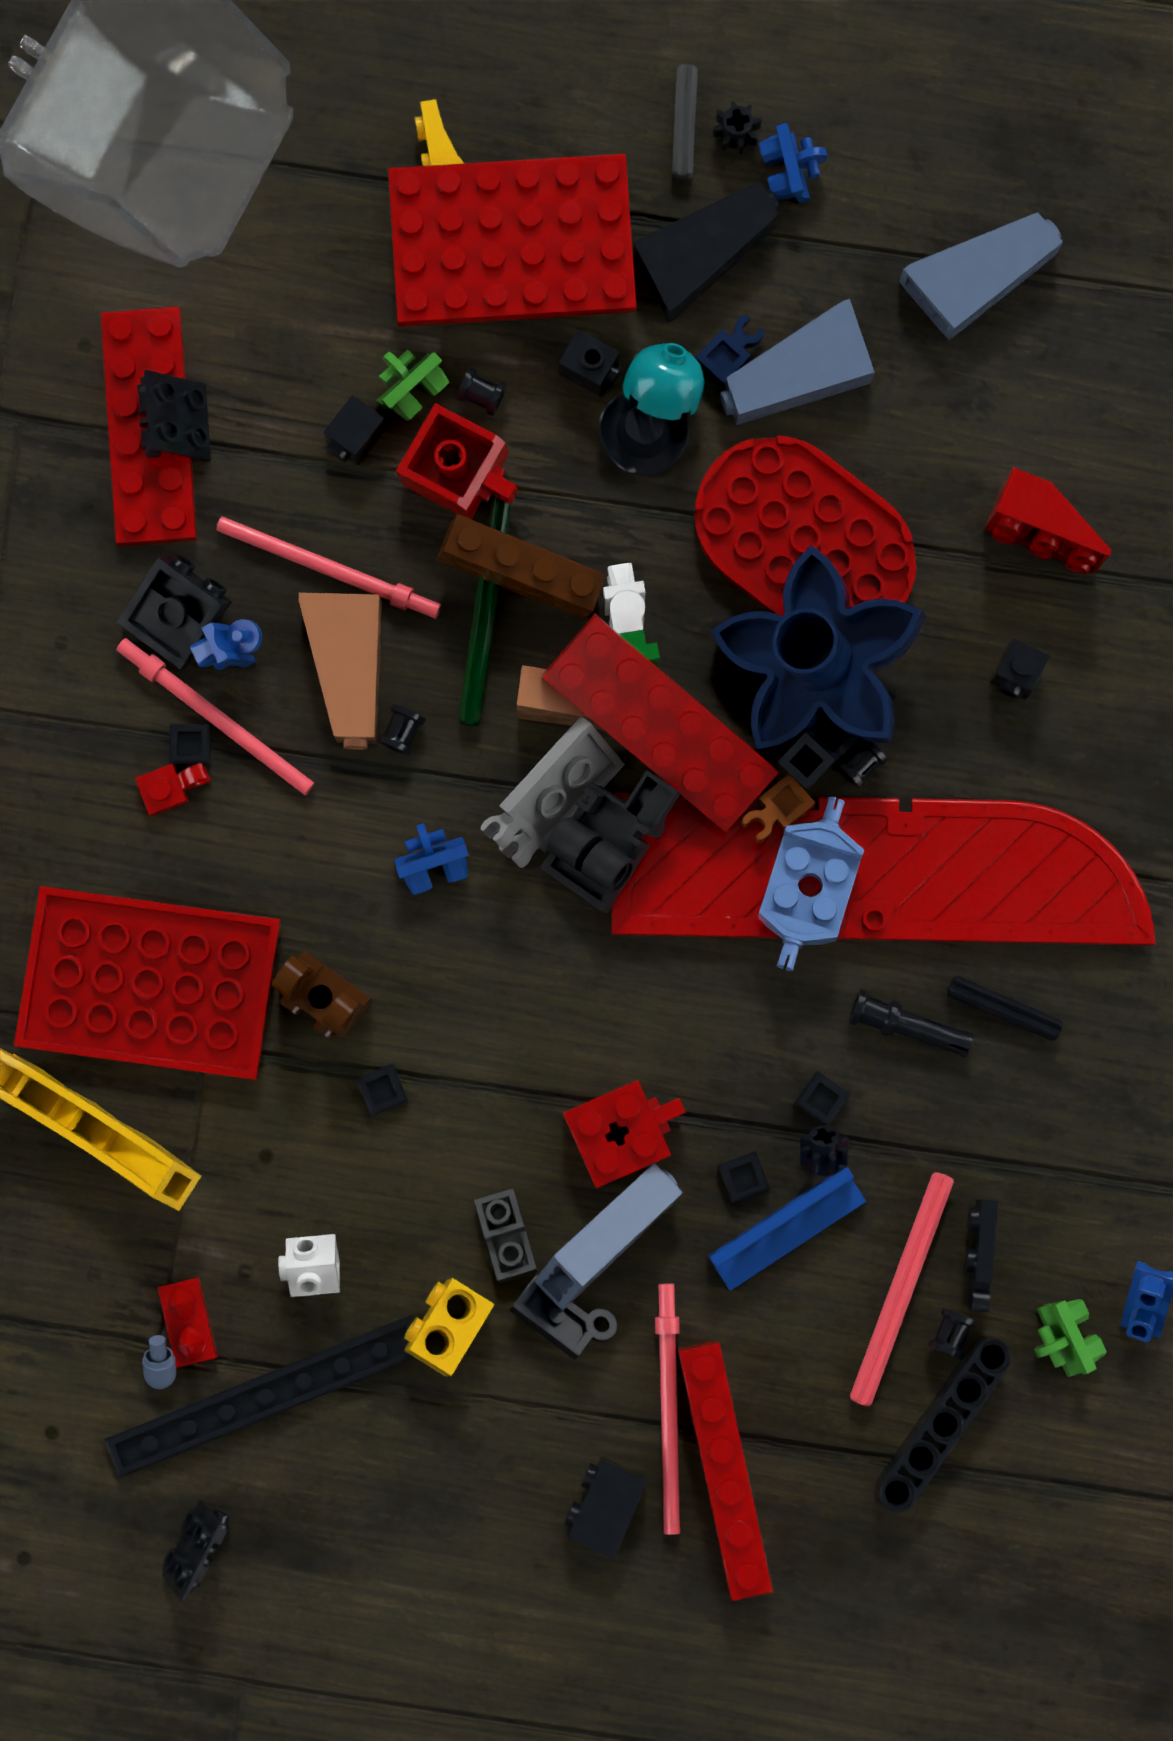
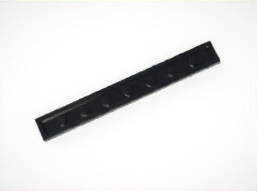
[104,1314,415,1478]

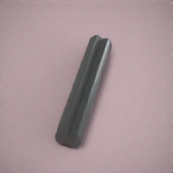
[672,64,698,180]

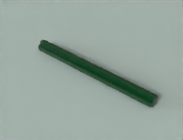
[458,496,511,726]

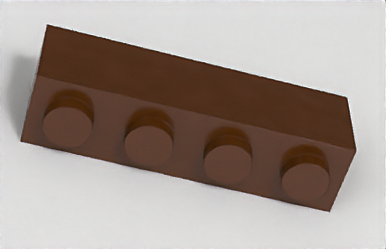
[436,514,606,619]

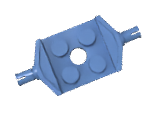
[758,797,864,971]

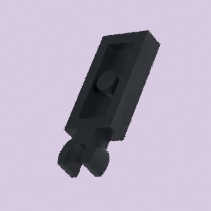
[964,1199,998,1312]

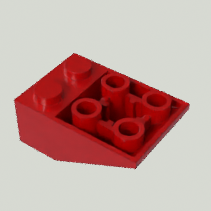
[984,467,1112,574]

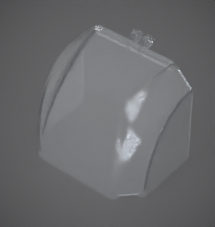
[0,0,294,268]

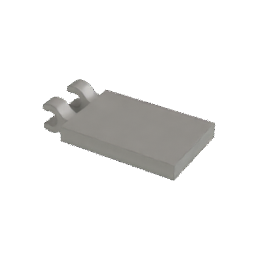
[480,716,625,868]

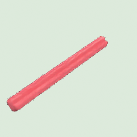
[850,1172,954,1406]

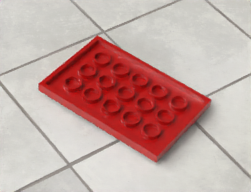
[388,154,637,327]
[14,886,281,1080]

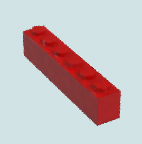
[677,1340,773,1601]

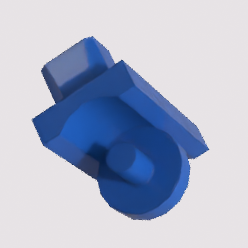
[759,123,828,204]
[190,619,262,670]
[394,823,469,895]
[1120,1261,1173,1342]

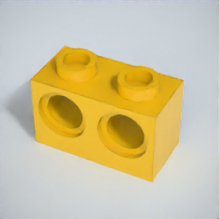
[404,1278,495,1376]

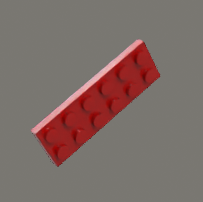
[101,306,198,547]
[542,614,779,832]

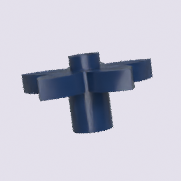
[711,545,926,754]

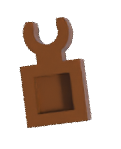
[741,773,816,844]

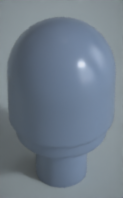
[142,1335,177,1389]

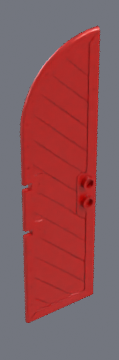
[612,792,1156,946]

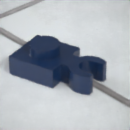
[695,314,765,387]

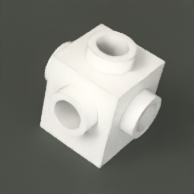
[278,1234,340,1297]

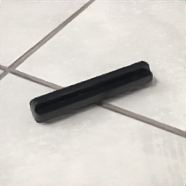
[947,976,1063,1041]

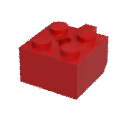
[396,403,519,519]
[563,1080,686,1188]

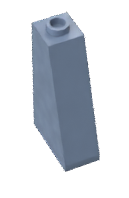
[899,212,1063,340]
[720,299,875,425]
[534,1163,683,1311]

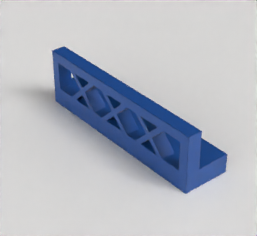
[707,1167,866,1291]

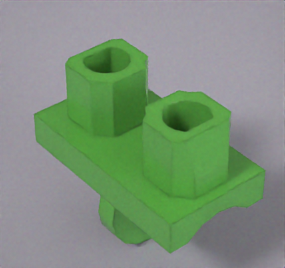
[376,350,449,421]
[1034,1299,1107,1377]

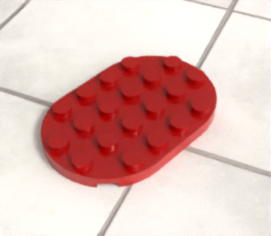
[694,435,917,616]

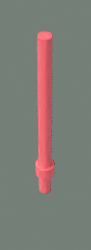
[216,516,442,619]
[116,638,315,795]
[655,1283,680,1535]

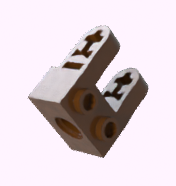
[272,950,372,1040]

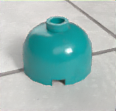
[622,343,705,420]

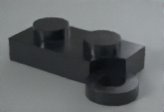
[509,1275,617,1360]

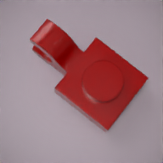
[135,763,211,817]

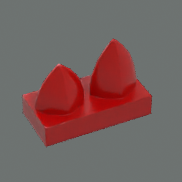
[157,1277,218,1368]

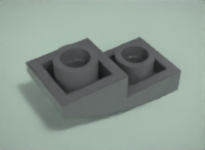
[474,1188,538,1284]

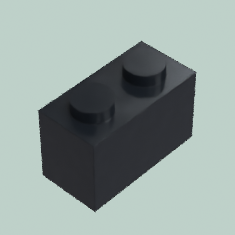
[564,1456,647,1559]

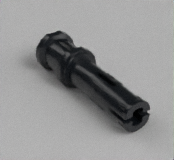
[849,989,974,1058]

